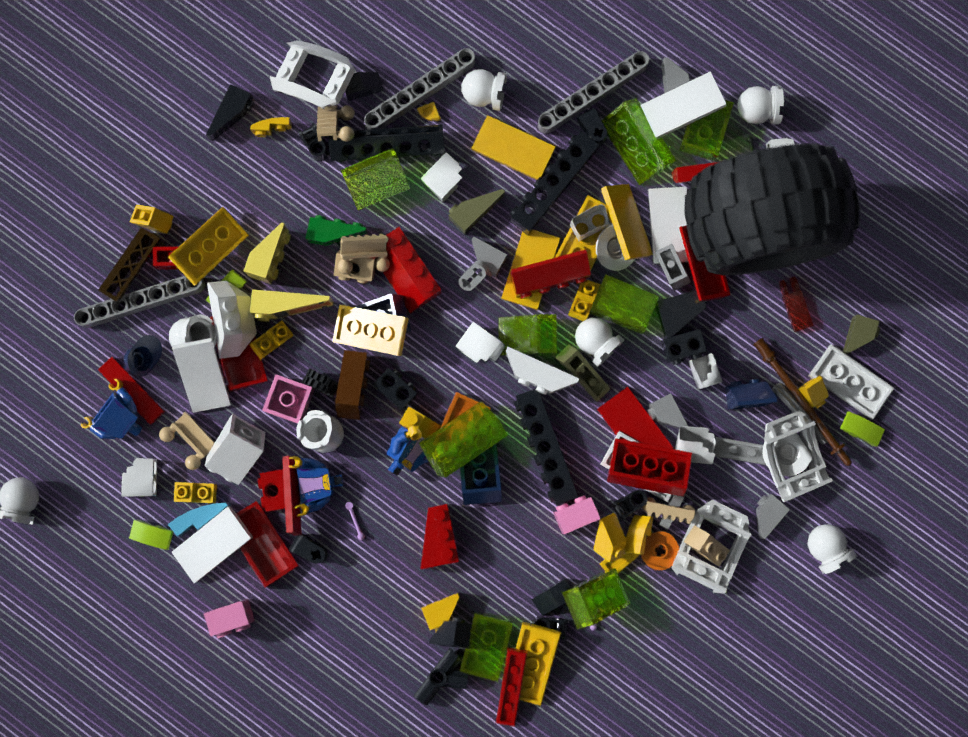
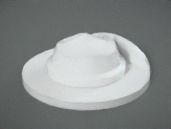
[596,224,635,271]
[763,433,812,476]

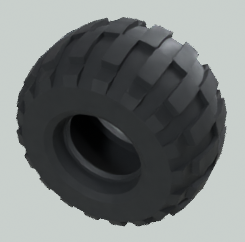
[684,143,860,275]

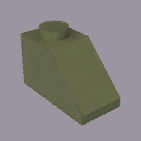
[843,315,880,354]

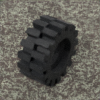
[302,368,338,398]

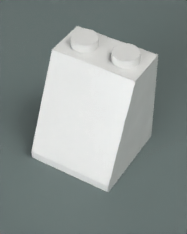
[205,414,266,485]

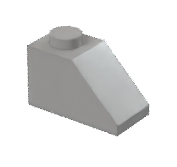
[661,57,692,94]
[472,236,507,278]
[655,244,691,291]
[648,393,688,429]
[756,494,790,539]

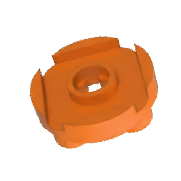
[641,531,679,570]

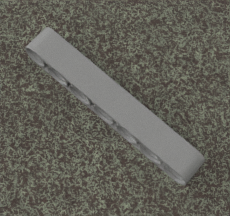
[365,48,475,129]
[538,51,649,134]
[74,276,205,328]

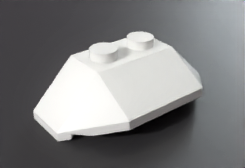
[207,281,257,359]
[506,347,579,395]

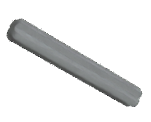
[772,383,828,445]

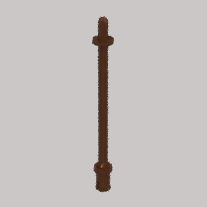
[753,338,852,466]

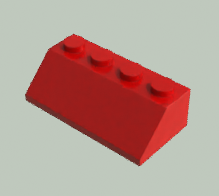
[376,227,442,314]
[510,249,591,299]
[607,438,692,497]

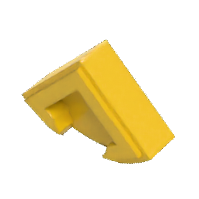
[417,102,441,122]

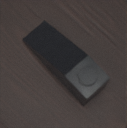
[206,84,254,141]

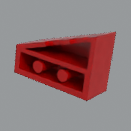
[420,504,459,570]

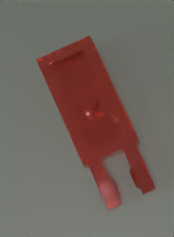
[779,276,814,332]

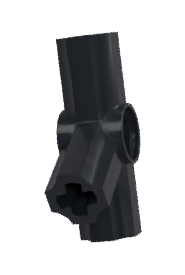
[414,648,468,706]

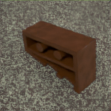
[335,350,371,420]

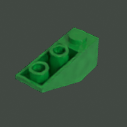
[306,215,368,246]

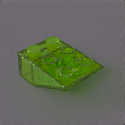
[498,314,557,356]

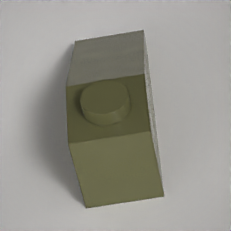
[448,189,505,235]
[555,344,610,402]

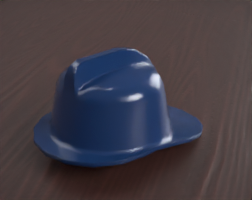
[124,335,162,377]

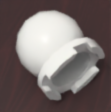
[461,69,507,111]
[737,86,784,124]
[169,314,217,347]
[575,318,624,367]
[296,410,344,453]
[0,478,39,524]
[807,524,857,574]

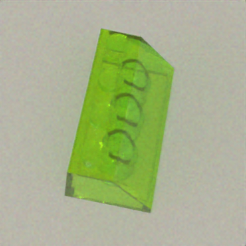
[602,98,676,185]
[419,401,508,478]

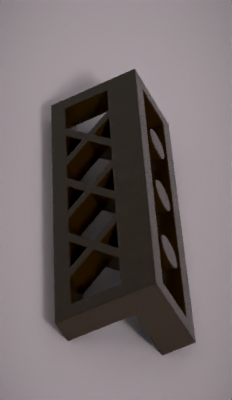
[98,227,161,303]

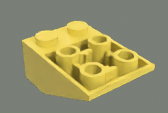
[244,223,291,284]

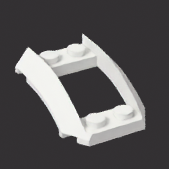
[270,40,355,109]
[764,410,833,502]
[672,500,751,593]

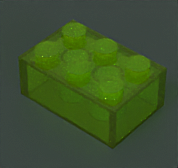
[678,99,734,161]
[340,148,410,210]
[590,274,659,334]
[562,568,631,630]
[460,612,513,682]

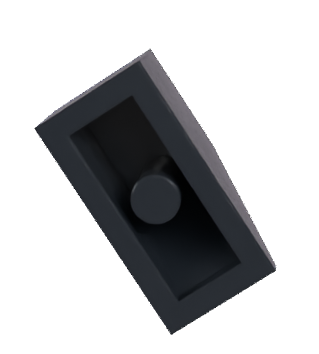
[345,72,384,101]
[531,578,576,616]
[429,618,472,648]

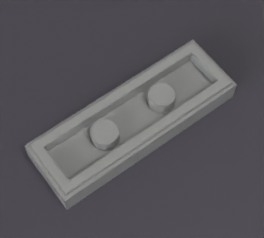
[714,437,766,465]

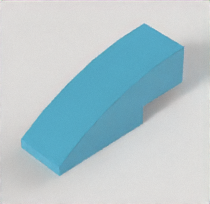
[168,502,231,536]

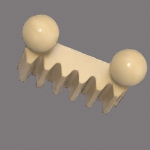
[317,105,355,142]
[337,234,390,274]
[159,412,215,470]
[642,497,695,524]

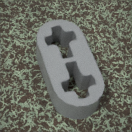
[459,260,489,291]
[659,495,684,529]

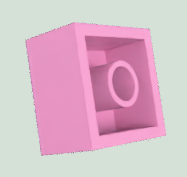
[262,375,315,424]
[553,495,600,534]
[204,599,255,638]

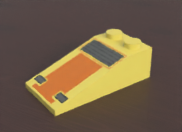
[250,289,334,322]

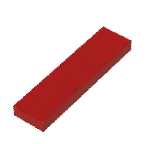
[98,357,165,425]
[282,456,302,536]
[496,648,527,727]

